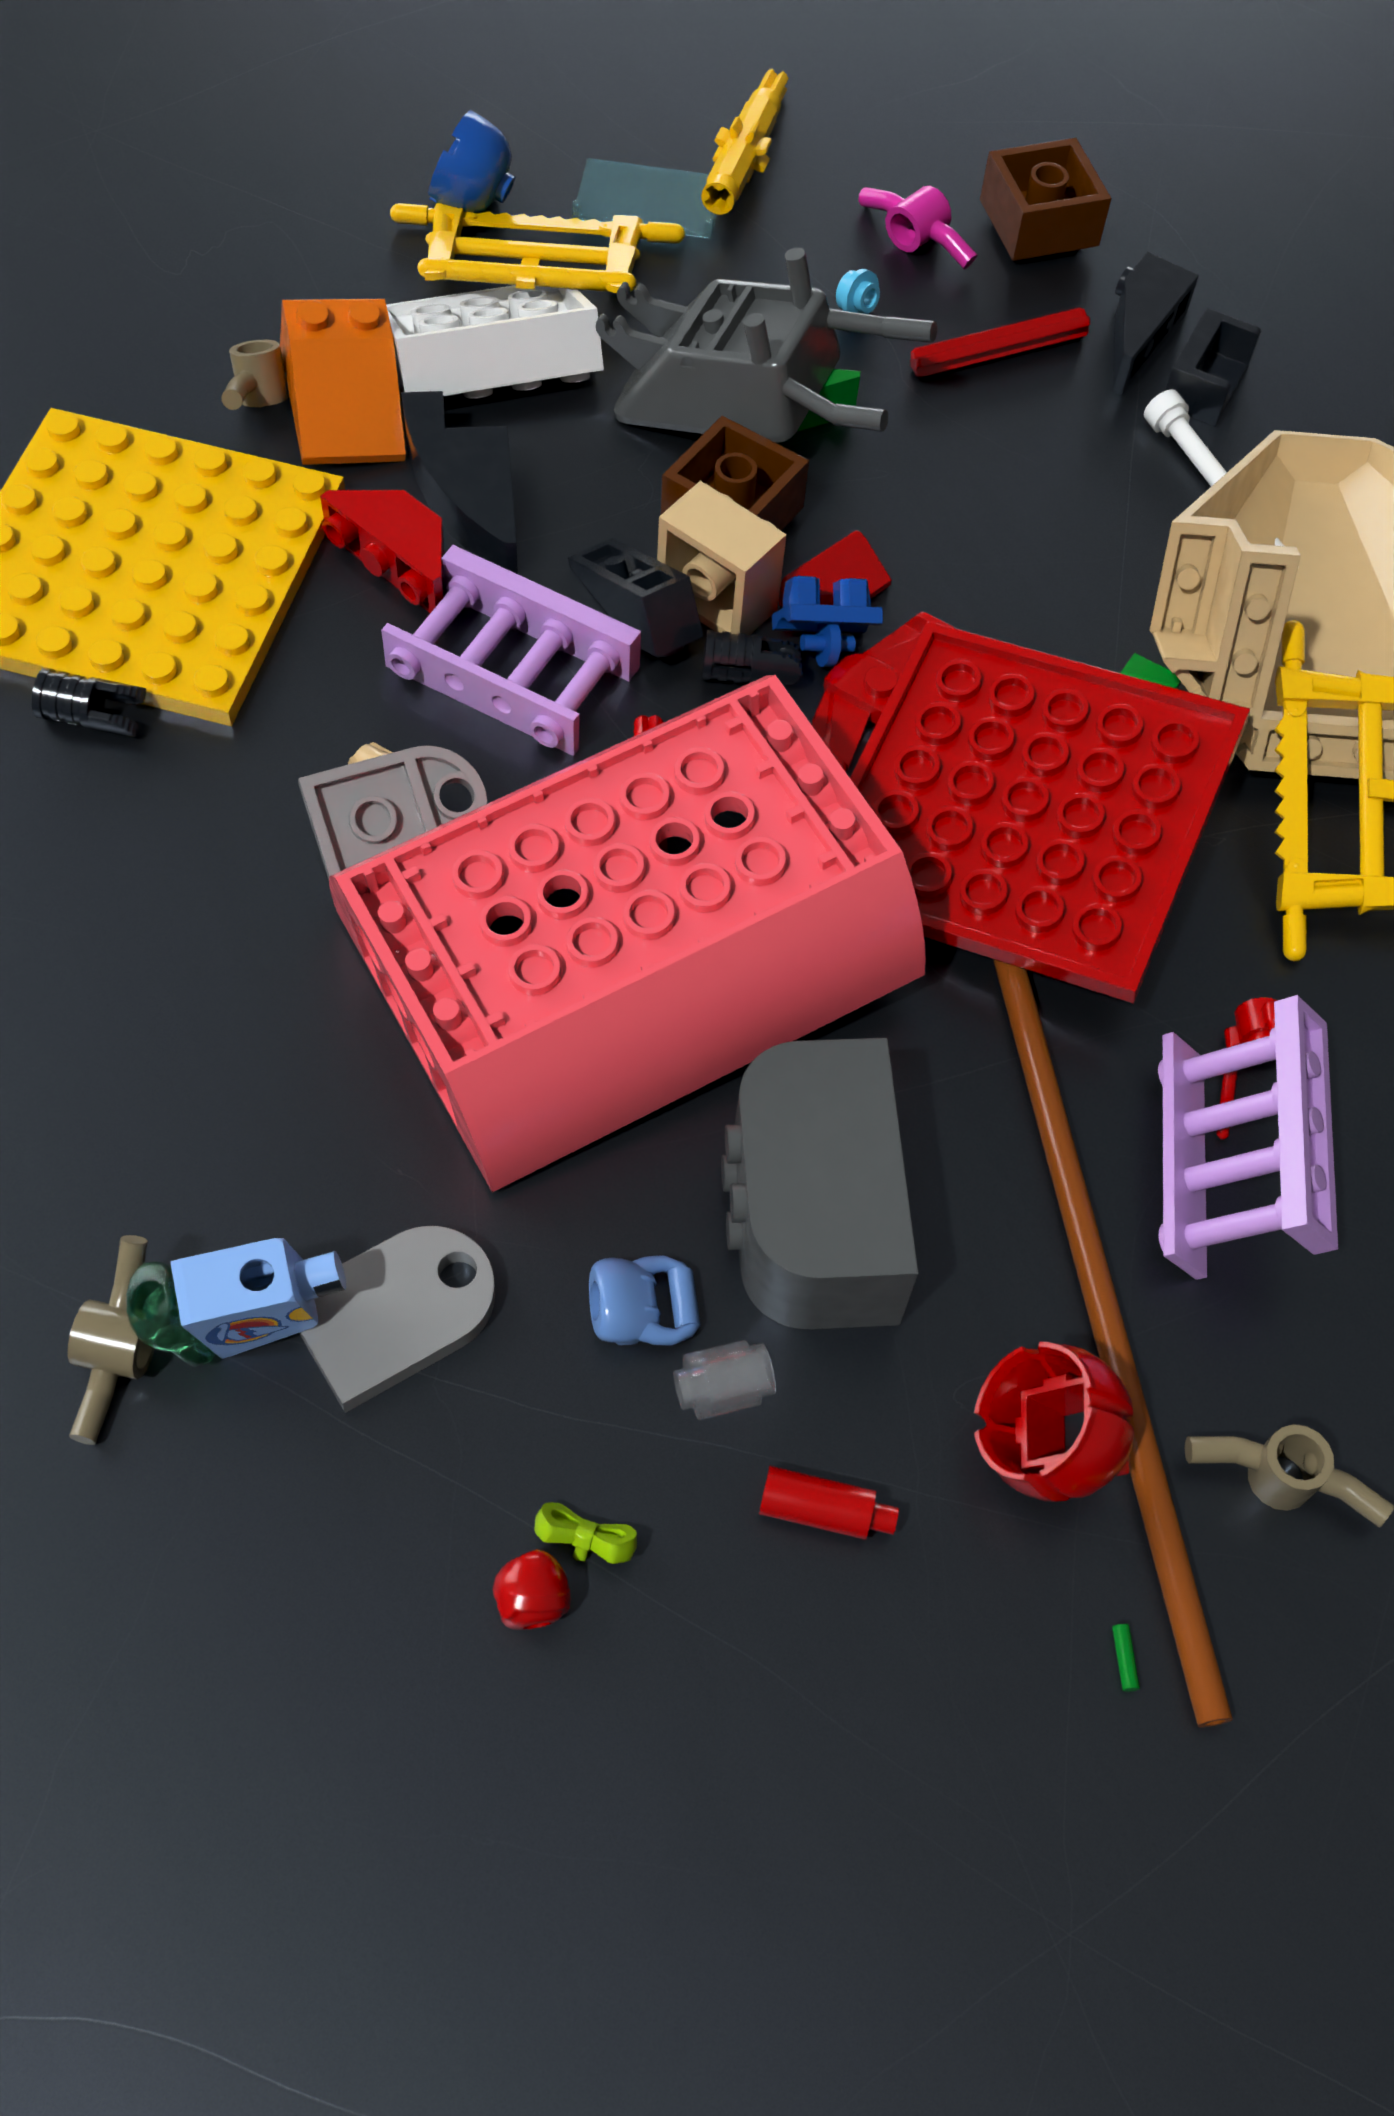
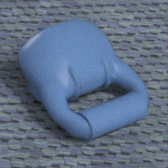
[589,1255,700,1346]

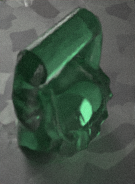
[126,1262,215,1367]

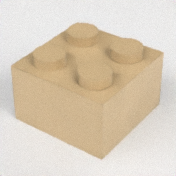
[657,480,787,635]

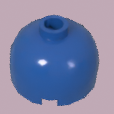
[428,110,516,213]

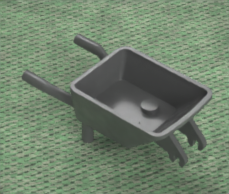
[596,248,937,443]

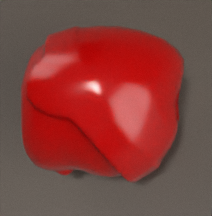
[493,1549,571,1630]

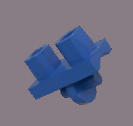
[772,576,883,667]

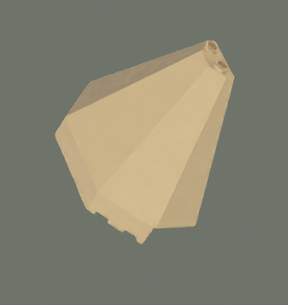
[1149,430,1394,780]

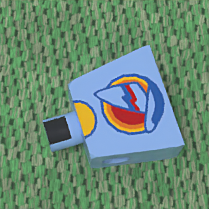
[170,1238,346,1359]

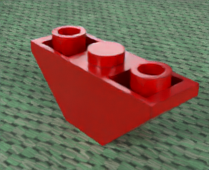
[320,490,445,613]

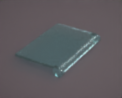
[572,158,716,239]

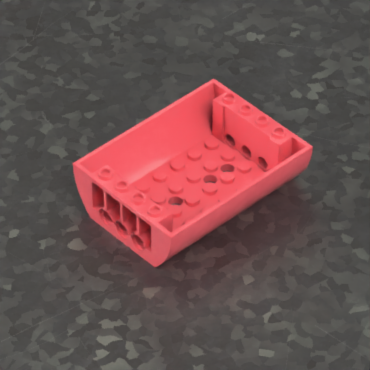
[329,675,926,1193]

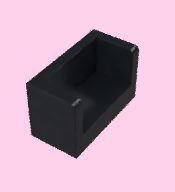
[1165,308,1261,427]

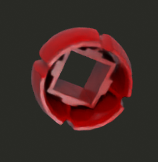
[974,1342,1134,1502]

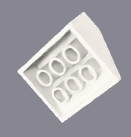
[386,285,604,400]

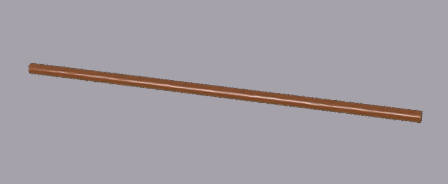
[993,959,1233,1727]

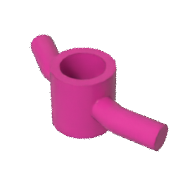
[859,185,978,269]

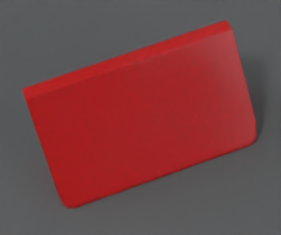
[779,530,892,635]

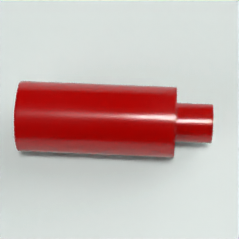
[759,1465,899,1540]

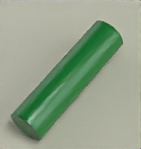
[1112,1624,1140,1692]

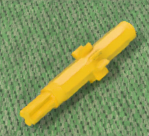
[701,69,789,215]

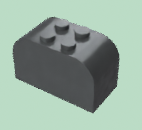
[721,1038,918,1330]

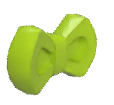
[534,1502,637,1564]

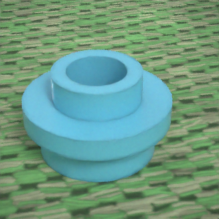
[836,269,880,314]

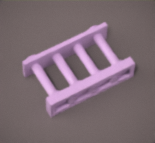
[381,545,641,756]
[1158,995,1338,1280]

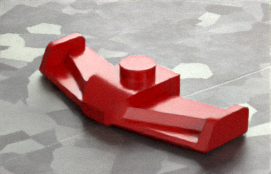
[811,611,954,774]

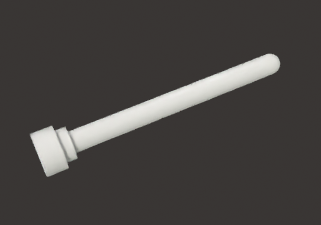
[1144,389,1299,567]

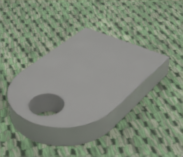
[298,745,487,879]
[299,1226,495,1413]

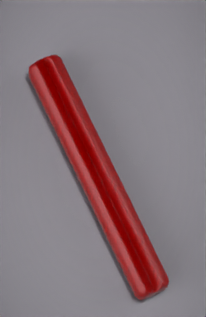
[910,307,1091,378]

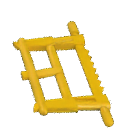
[390,203,685,294]
[1274,620,1394,962]

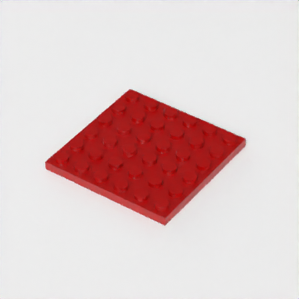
[850,621,1250,1004]

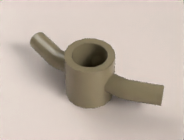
[222,339,289,410]
[68,1235,159,1445]
[1185,1424,1394,1528]

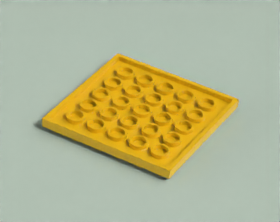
[0,408,346,727]

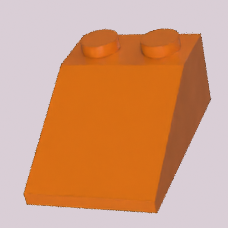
[280,299,406,465]

